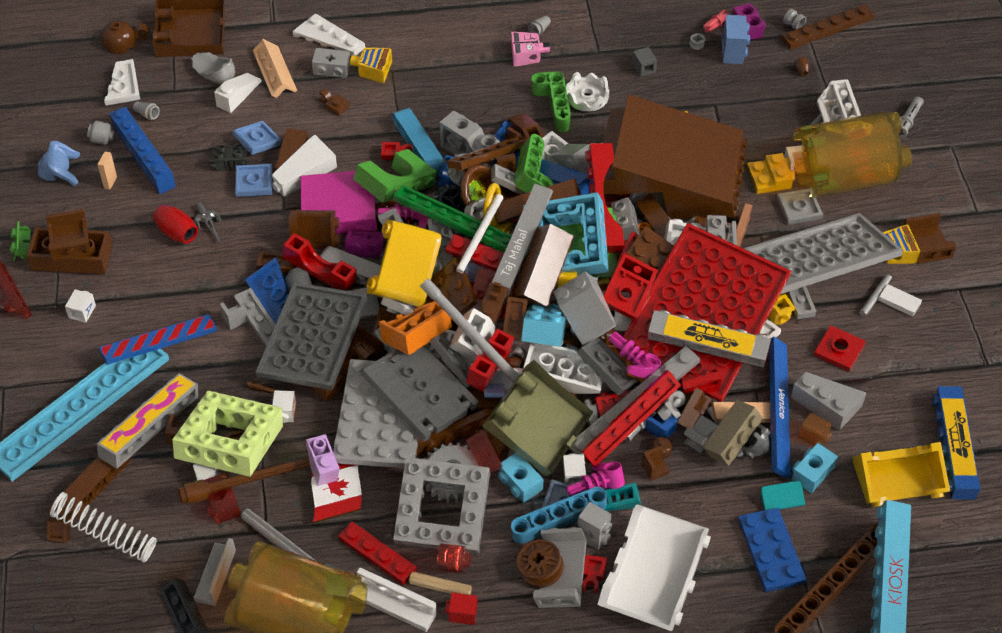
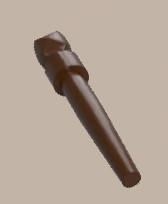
[247,380,279,394]

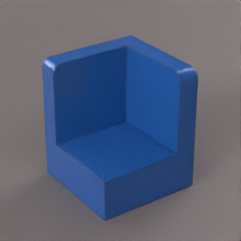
[645,415,678,438]

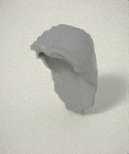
[191,52,235,85]

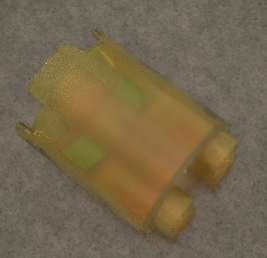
[793,112,912,199]
[224,541,368,633]

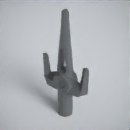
[194,202,221,243]

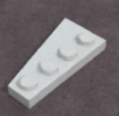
[293,13,365,56]

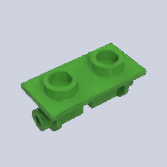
[10,221,31,261]

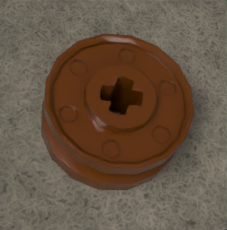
[517,539,564,588]

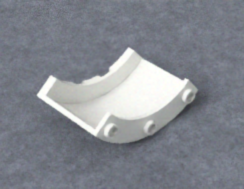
[597,504,711,631]

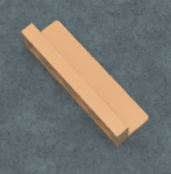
[253,39,297,98]

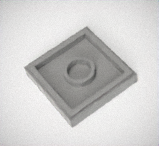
[776,188,823,225]

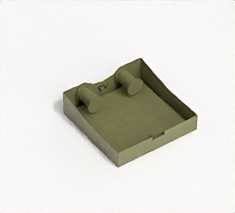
[482,359,593,477]

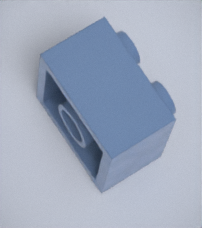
[722,15,750,64]

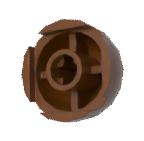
[102,21,136,54]

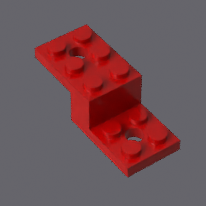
[603,231,658,320]

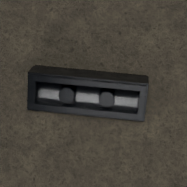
[160,577,208,633]

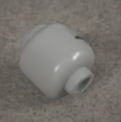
[87,121,114,146]

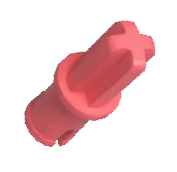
[703,10,730,33]

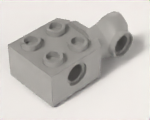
[440,110,500,160]

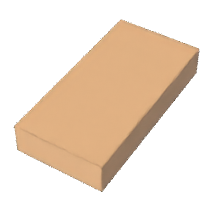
[97,152,117,190]

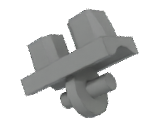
[656,390,685,421]

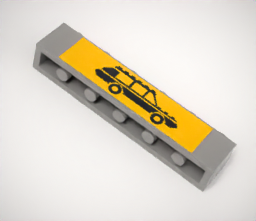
[648,310,771,367]

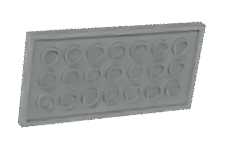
[743,213,903,294]

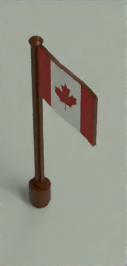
[178,457,362,523]

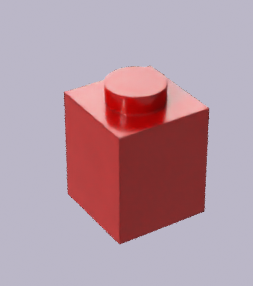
[445,593,478,625]

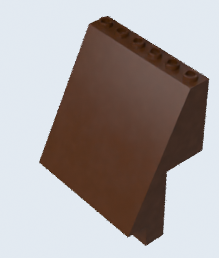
[603,94,747,219]

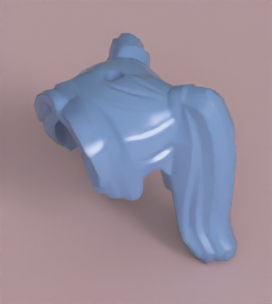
[38,141,80,186]

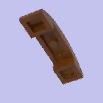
[635,193,670,238]

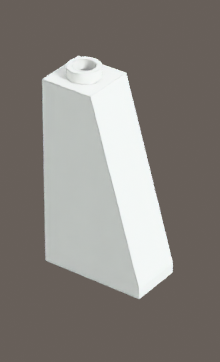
[272,135,337,197]

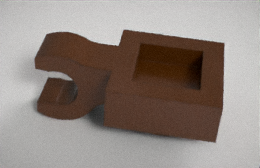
[319,89,350,116]

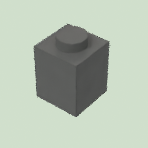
[632,47,657,77]

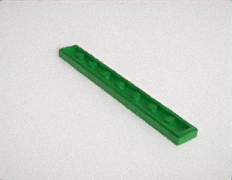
[392,185,512,253]

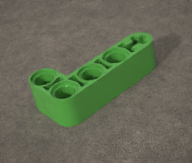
[531,72,571,132]
[514,134,553,193]

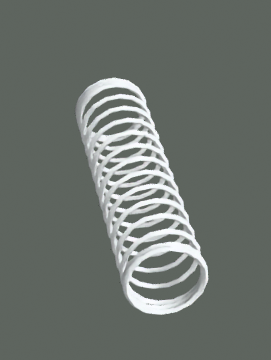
[50,492,157,562]

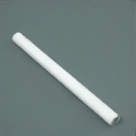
[456,194,503,273]

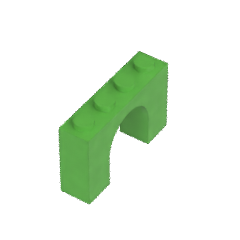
[353,149,438,203]

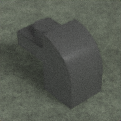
[684,415,718,453]

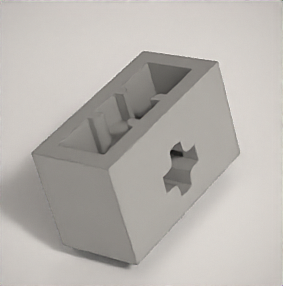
[312,48,350,78]
[578,502,612,550]

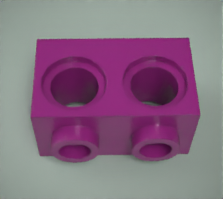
[732,3,766,40]

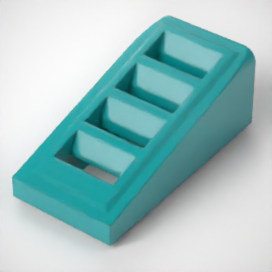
[597,483,642,511]

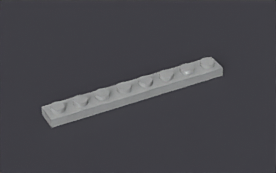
[569,346,700,459]

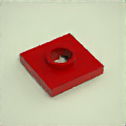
[814,325,866,372]

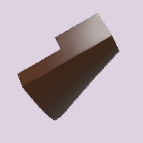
[677,388,713,429]

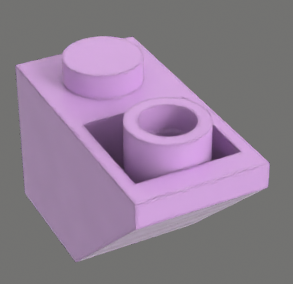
[306,434,339,486]

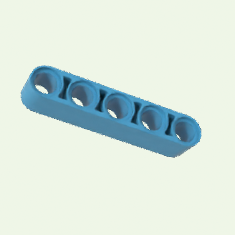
[392,107,444,171]
[511,487,607,544]

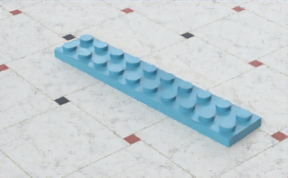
[0,349,169,482]

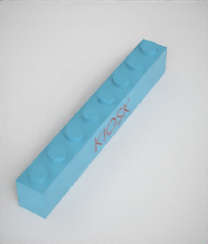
[870,500,911,633]

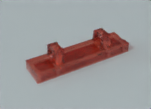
[0,261,32,319]

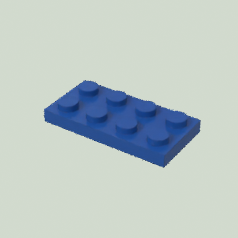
[738,508,807,592]

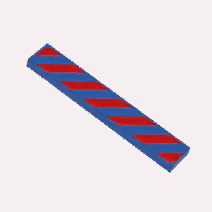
[99,314,217,365]

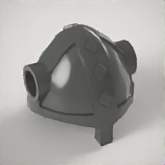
[740,424,770,459]

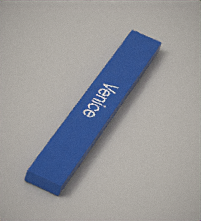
[769,336,791,479]

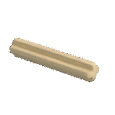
[409,572,472,595]

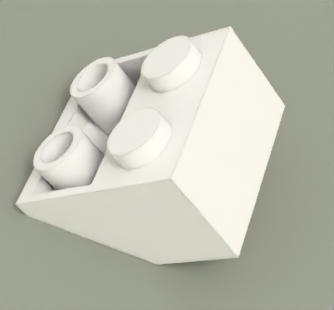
[449,308,496,362]

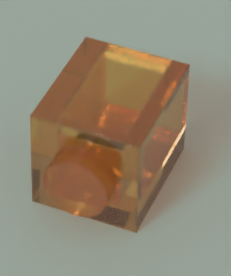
[798,413,832,446]

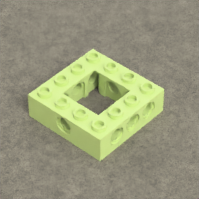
[172,391,283,477]

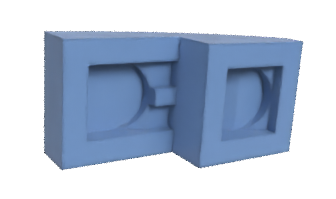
[484,384,505,398]

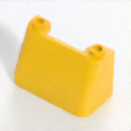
[367,220,441,307]
[852,442,950,507]

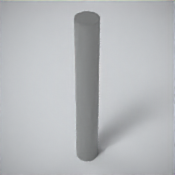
[859,274,892,317]

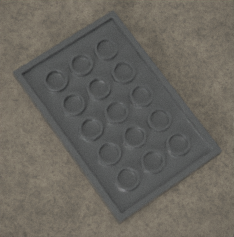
[256,282,368,390]

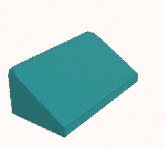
[759,481,805,511]

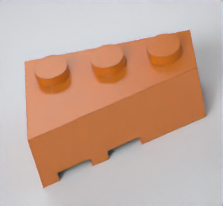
[379,301,452,355]

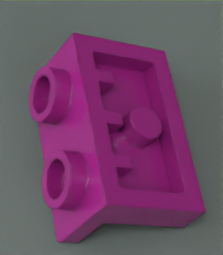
[345,230,385,258]

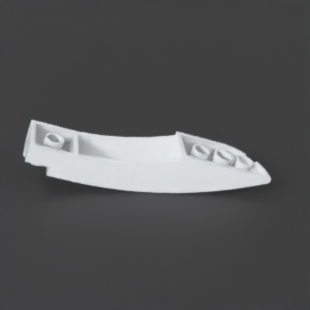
[424,330,601,394]

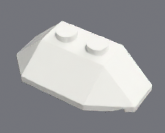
[817,79,866,134]

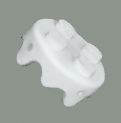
[566,72,609,112]

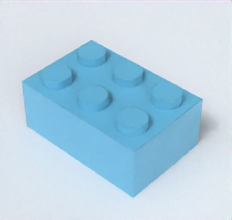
[521,302,567,347]

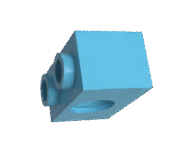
[792,443,838,494]
[498,453,543,503]

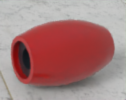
[153,205,198,244]

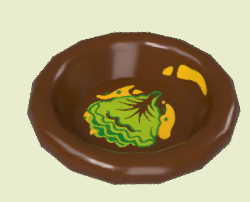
[460,164,503,214]

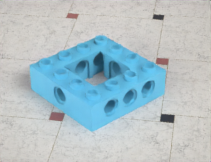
[523,192,609,276]

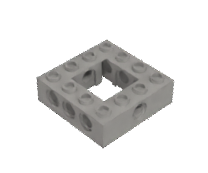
[393,457,490,555]

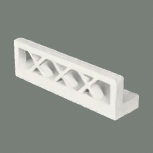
[351,568,437,632]

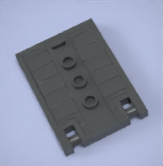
[362,346,479,442]

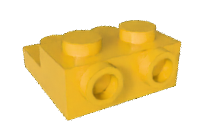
[747,153,795,194]

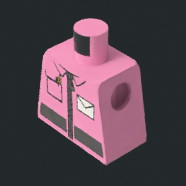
[511,32,550,67]

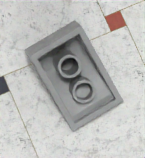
[553,271,617,346]

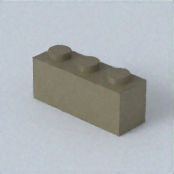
[703,400,762,466]

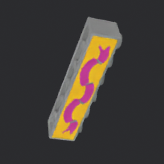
[97,373,198,469]

